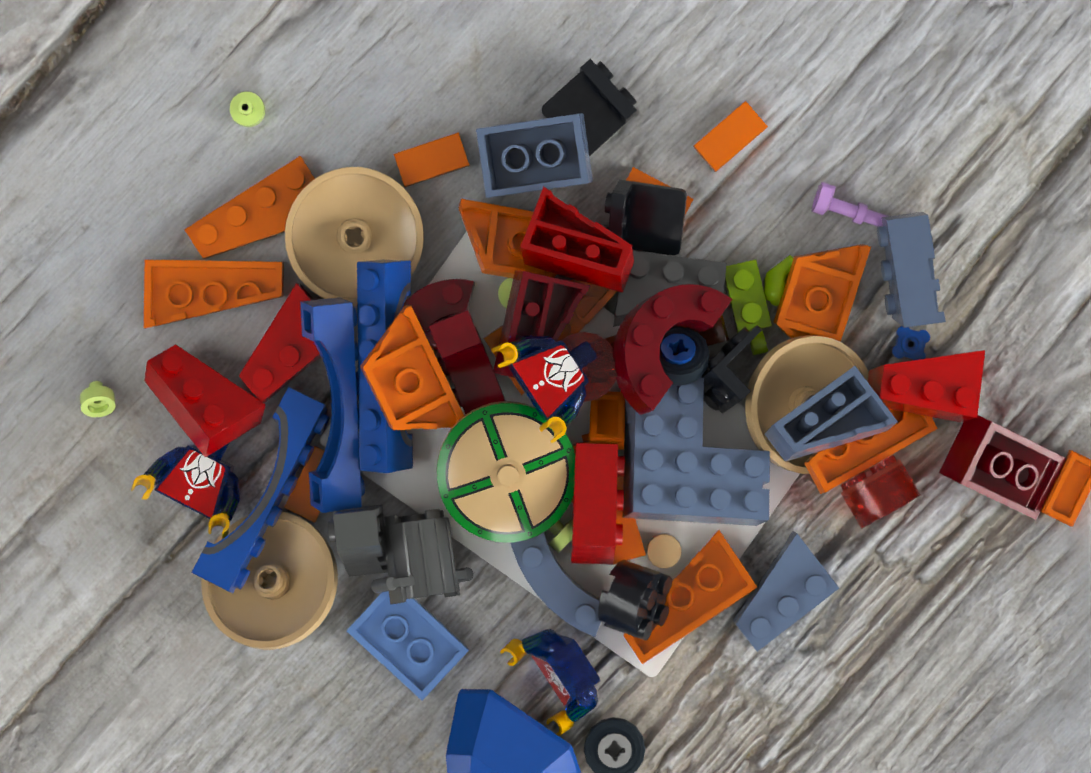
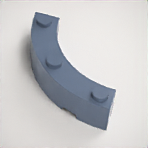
[511,532,601,637]

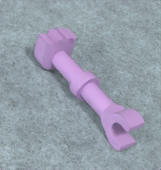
[811,182,887,227]

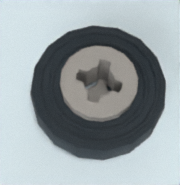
[584,717,645,773]

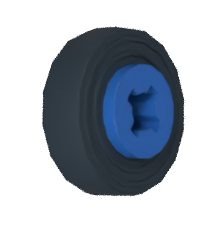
[660,326,709,386]

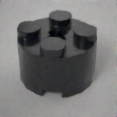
[598,560,672,641]

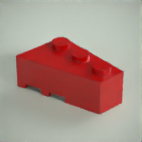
[520,186,634,293]
[239,283,321,403]
[144,344,266,457]
[867,350,985,423]
[571,443,625,565]

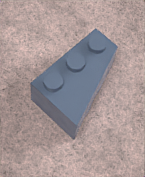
[877,212,946,328]
[765,366,898,462]
[733,531,839,652]

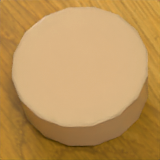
[647,534,681,569]

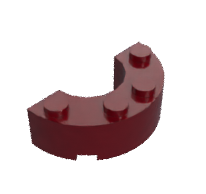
[403,279,475,383]
[613,284,733,415]
[424,310,506,415]

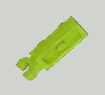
[725,259,772,355]

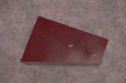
[493,270,590,379]

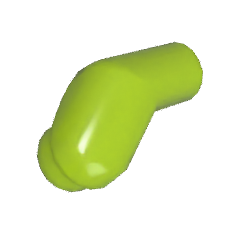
[764,255,794,306]

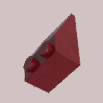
[939,415,1067,520]

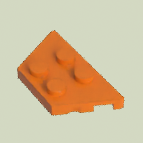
[458,199,557,278]
[773,244,871,342]
[360,305,464,430]

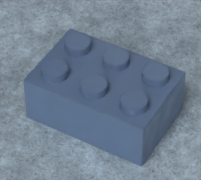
[476,113,593,198]

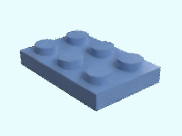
[347,591,469,701]

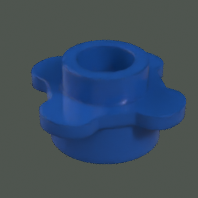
[892,326,930,360]

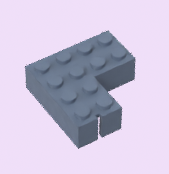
[623,378,770,526]

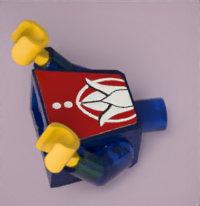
[492,336,598,443]
[131,443,240,538]
[500,629,601,736]

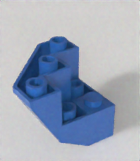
[446,689,581,773]

